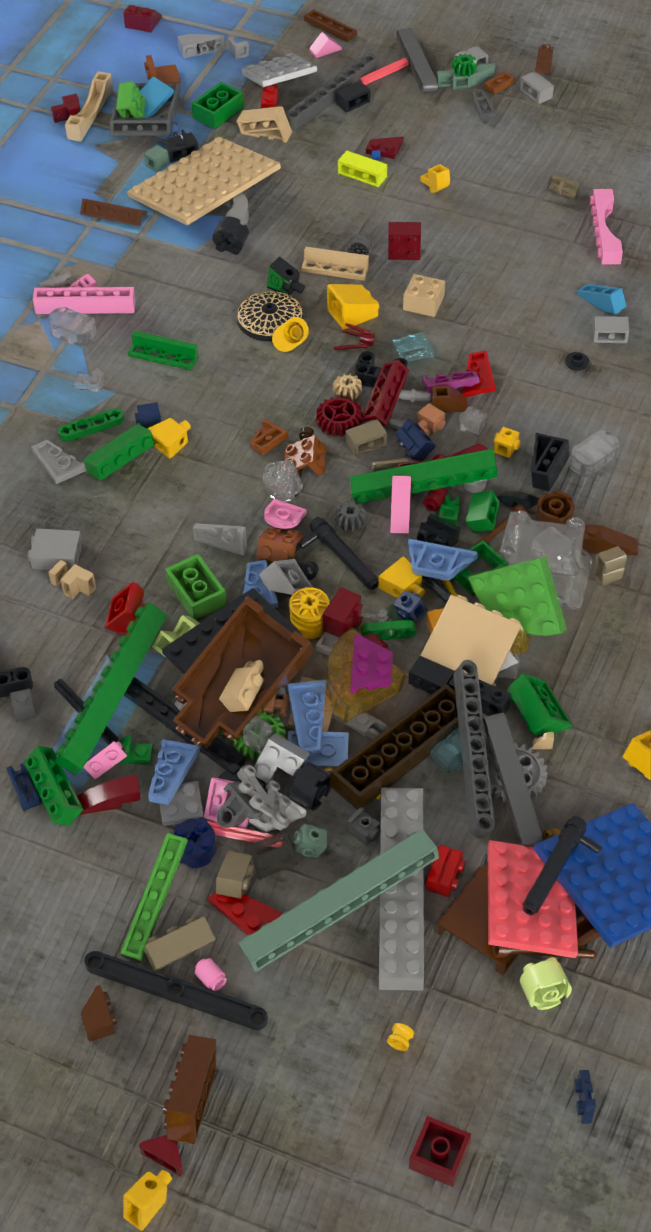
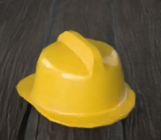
[272,317,309,352]

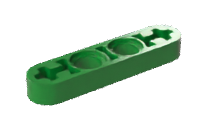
[58,408,124,442]

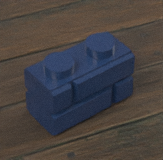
[396,419,436,461]

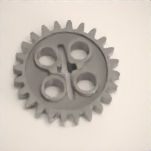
[487,743,548,802]

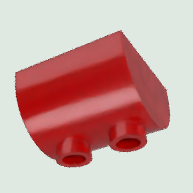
[105,582,146,633]

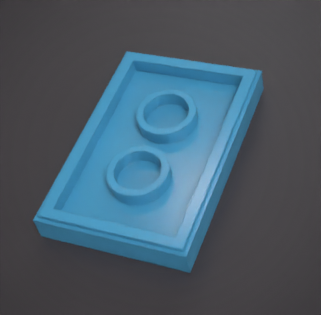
[140,76,174,118]

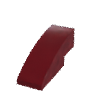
[78,775,141,815]

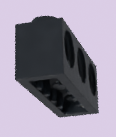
[448,676,511,716]

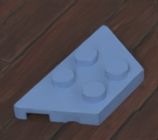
[408,539,478,581]

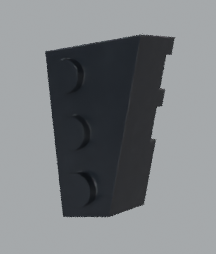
[531,433,570,491]

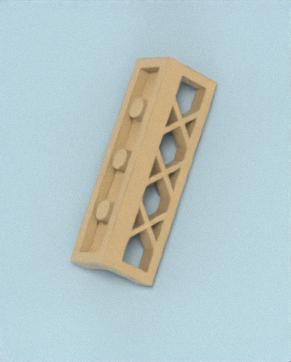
[301,246,369,281]

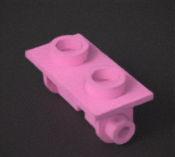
[84,741,127,779]

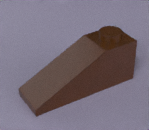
[535,44,554,74]
[581,525,638,555]

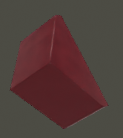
[139,1135,183,1177]

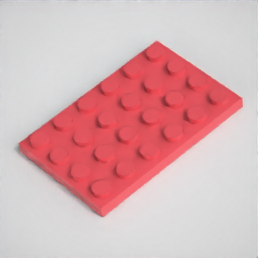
[488,840,578,958]

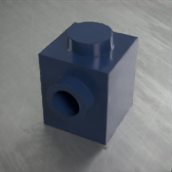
[134,402,161,429]

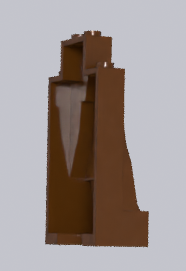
[172,596,314,749]

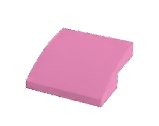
[204,777,255,828]

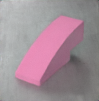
[390,476,411,533]

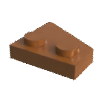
[250,419,289,455]

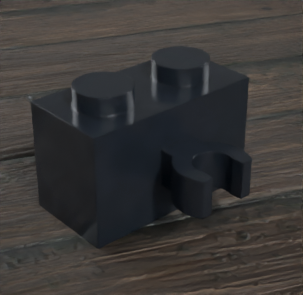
[163,130,199,163]

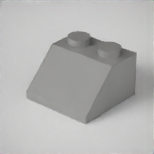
[259,559,313,595]

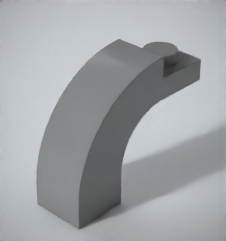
[222,192,249,226]

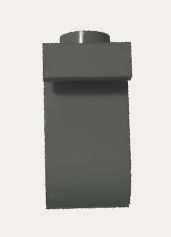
[216,781,264,828]

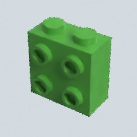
[116,81,146,118]

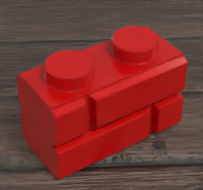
[425,845,466,897]

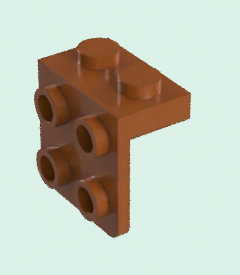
[144,55,180,84]
[283,435,327,476]
[256,526,303,562]

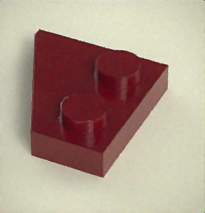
[366,137,404,159]

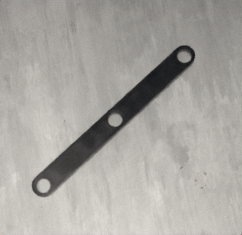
[84,951,268,1030]

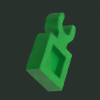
[439,495,460,525]

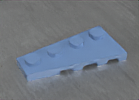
[148,739,200,805]

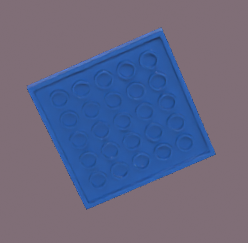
[534,803,651,948]

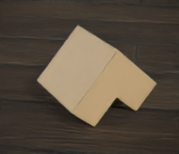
[61,564,96,599]

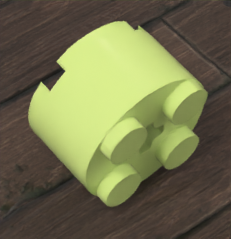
[520,957,572,1010]

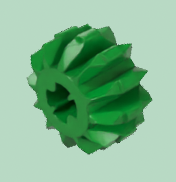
[452,54,477,77]

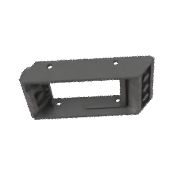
[110,83,180,136]

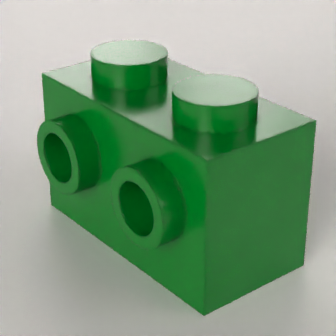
[466,490,500,533]

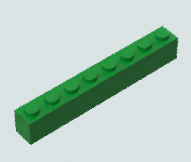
[350,449,498,504]

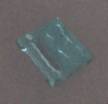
[392,332,434,362]

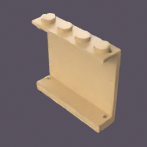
[421,595,523,687]

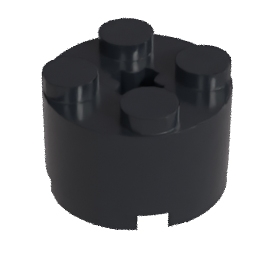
[212,216,249,255]
[287,762,331,811]

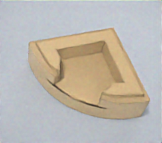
[532,732,554,749]

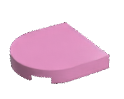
[264,499,307,529]

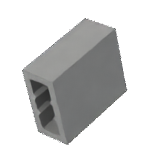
[28,529,82,571]

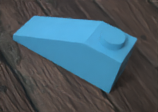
[577,284,627,315]

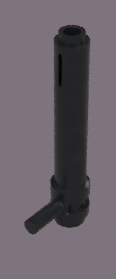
[299,517,379,590]
[523,816,602,915]

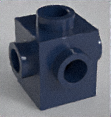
[393,590,428,623]

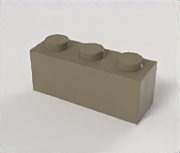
[143,916,216,971]

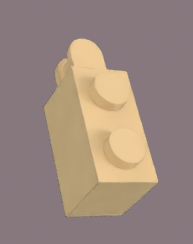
[219,660,264,712]

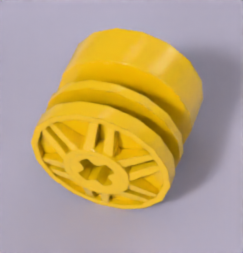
[289,588,329,639]

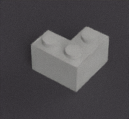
[254,733,310,783]

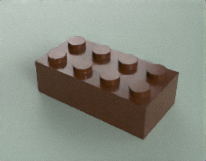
[163,1035,217,1144]

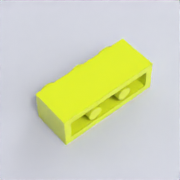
[338,151,387,187]

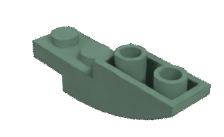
[437,63,495,90]

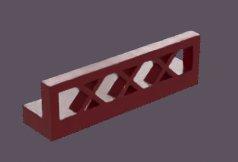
[362,360,409,427]

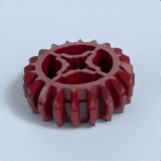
[316,396,363,437]

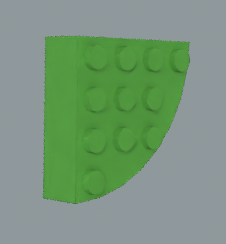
[468,555,567,636]

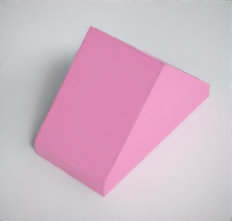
[310,32,342,58]

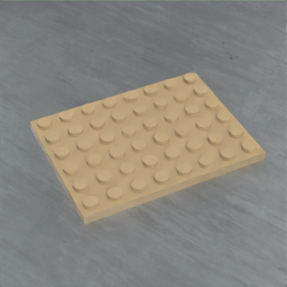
[127,137,281,225]

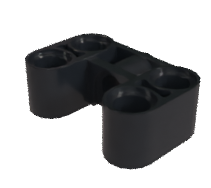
[355,351,408,389]

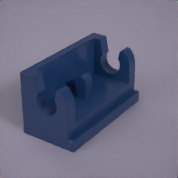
[6,763,43,811]

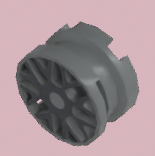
[347,234,372,255]

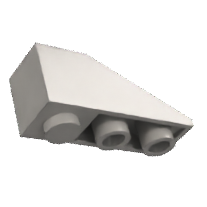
[177,34,225,58]

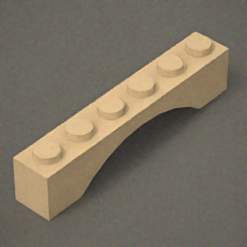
[65,71,113,142]

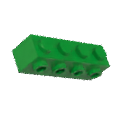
[83,424,155,481]
[24,746,83,826]

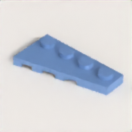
[287,680,327,755]

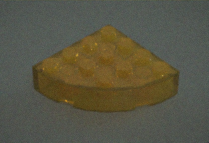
[324,628,406,723]

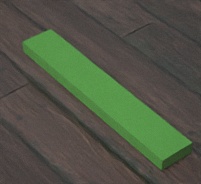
[120,833,188,962]

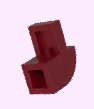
[51,93,81,123]

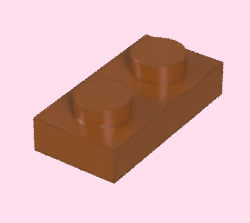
[483,71,515,95]

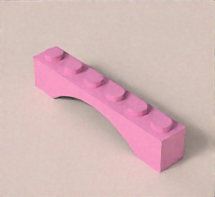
[590,189,623,264]

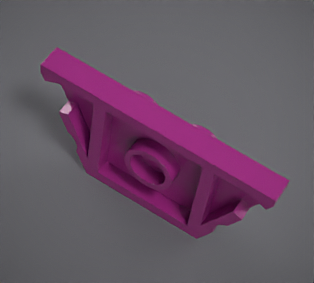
[350,634,393,694]

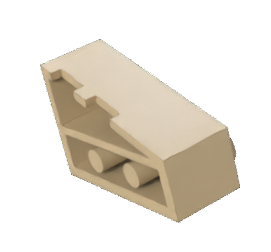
[236,106,292,143]

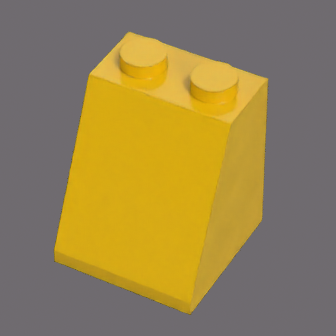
[327,284,379,329]

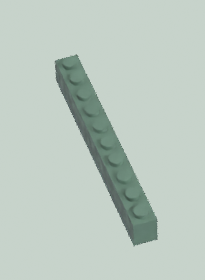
[238,829,439,973]

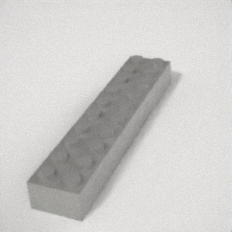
[379,788,424,991]

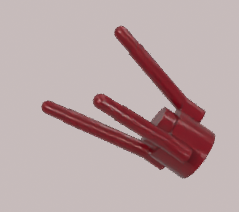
[334,323,375,350]

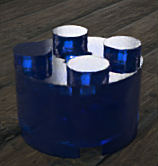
[173,818,217,868]

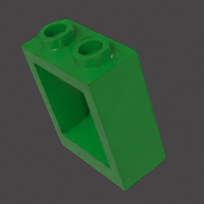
[453,541,508,596]

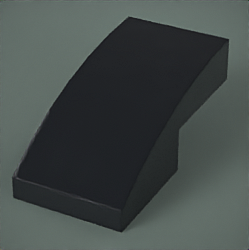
[497,491,539,509]

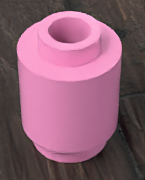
[195,958,227,991]

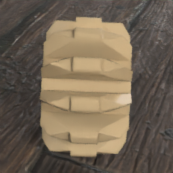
[333,373,362,400]

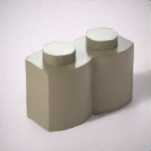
[594,546,627,586]

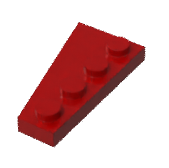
[208,891,283,935]

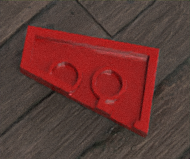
[461,350,496,397]

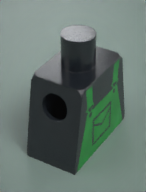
[267,257,305,295]

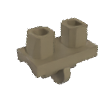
[549,174,579,199]

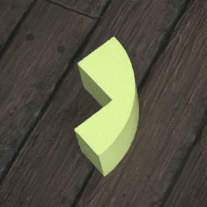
[152,615,200,656]

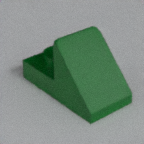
[117,735,153,765]

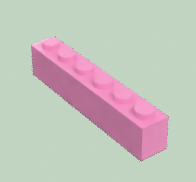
[33,287,136,314]

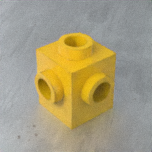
[494,427,521,458]

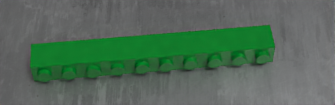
[54,602,168,775]

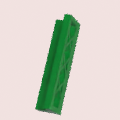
[128,331,198,370]

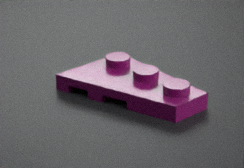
[421,371,480,393]

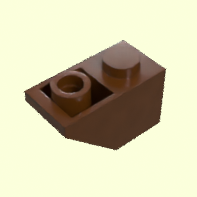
[431,385,468,413]
[81,985,117,1042]

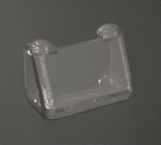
[500,511,585,576]

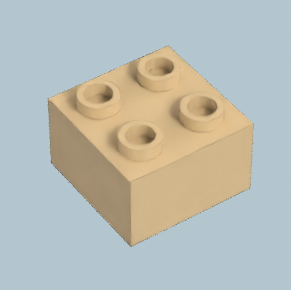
[403,274,445,317]

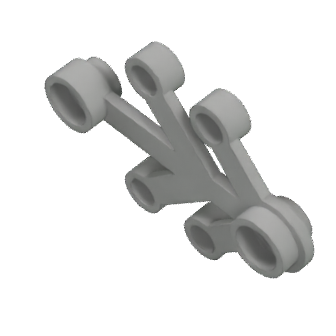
[237,765,291,830]

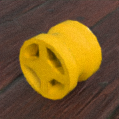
[387,1023,414,1051]

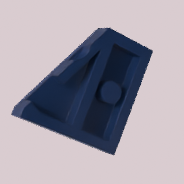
[574,1070,596,1124]

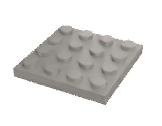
[241,53,317,87]

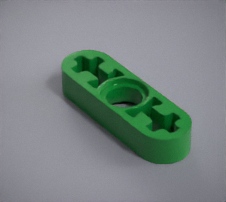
[360,620,417,640]

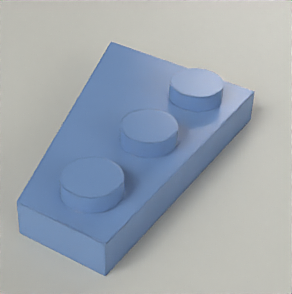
[243,560,278,608]

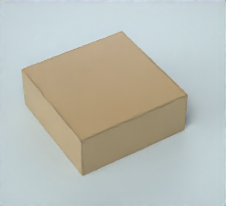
[49,560,68,587]

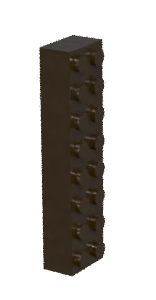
[330,684,472,810]

